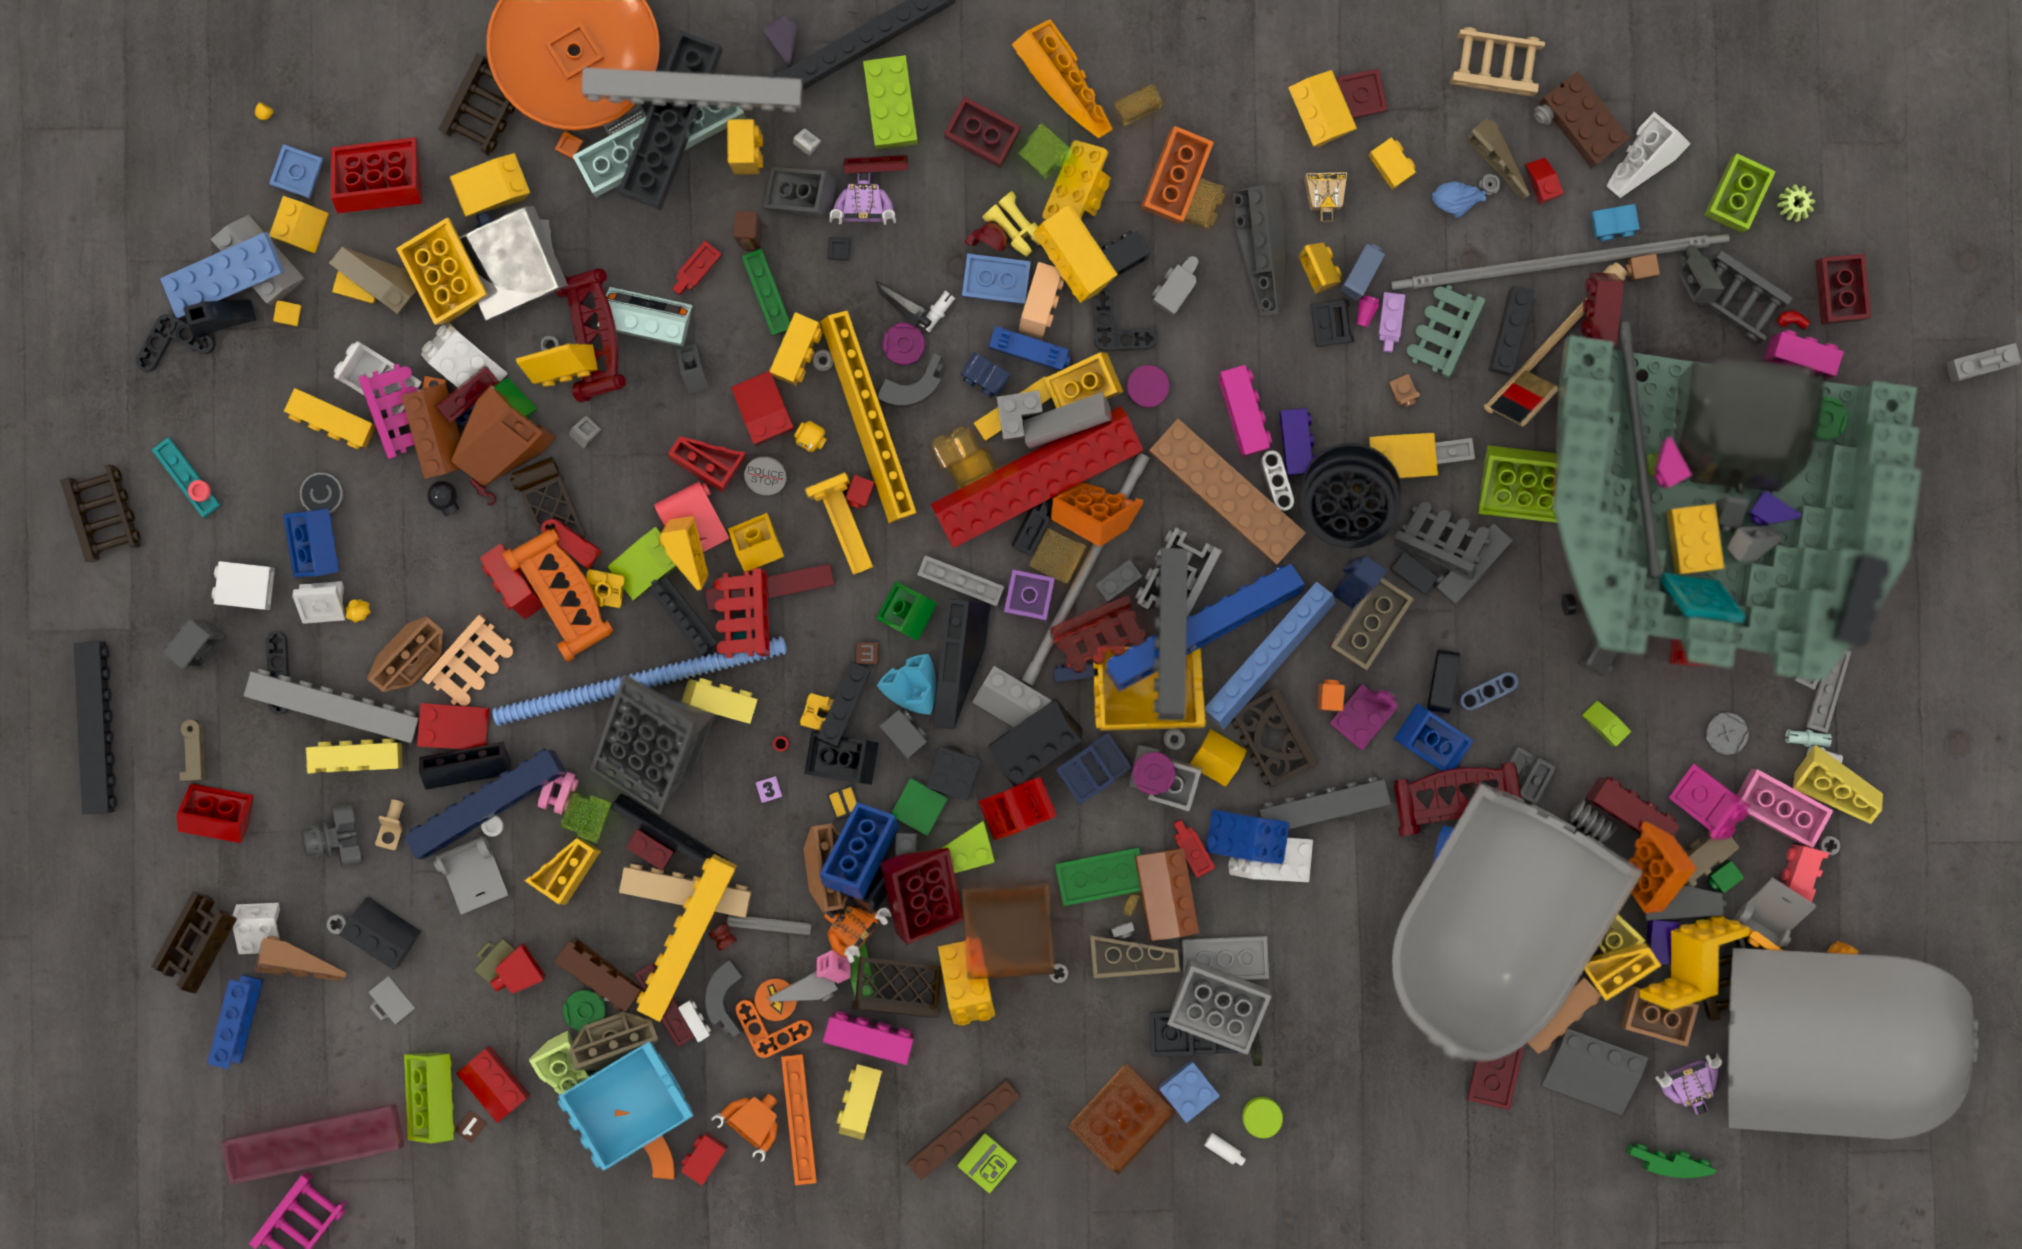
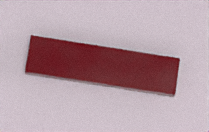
[634,963,695,1048]

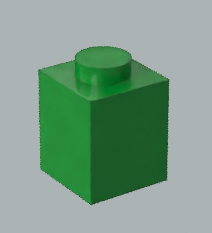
[1706,859,1744,893]

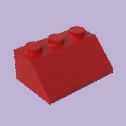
[176,783,254,843]
[456,1046,530,1123]

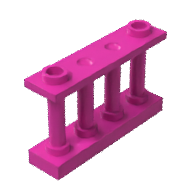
[249,1172,347,1249]

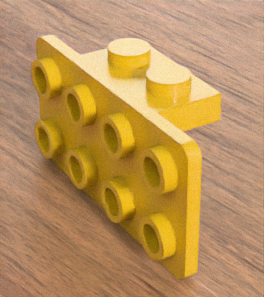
[1042,140,1111,220]

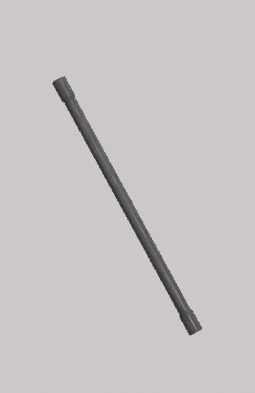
[1618,322,1662,578]

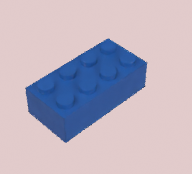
[820,802,899,900]

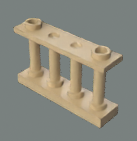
[1450,27,1545,97]

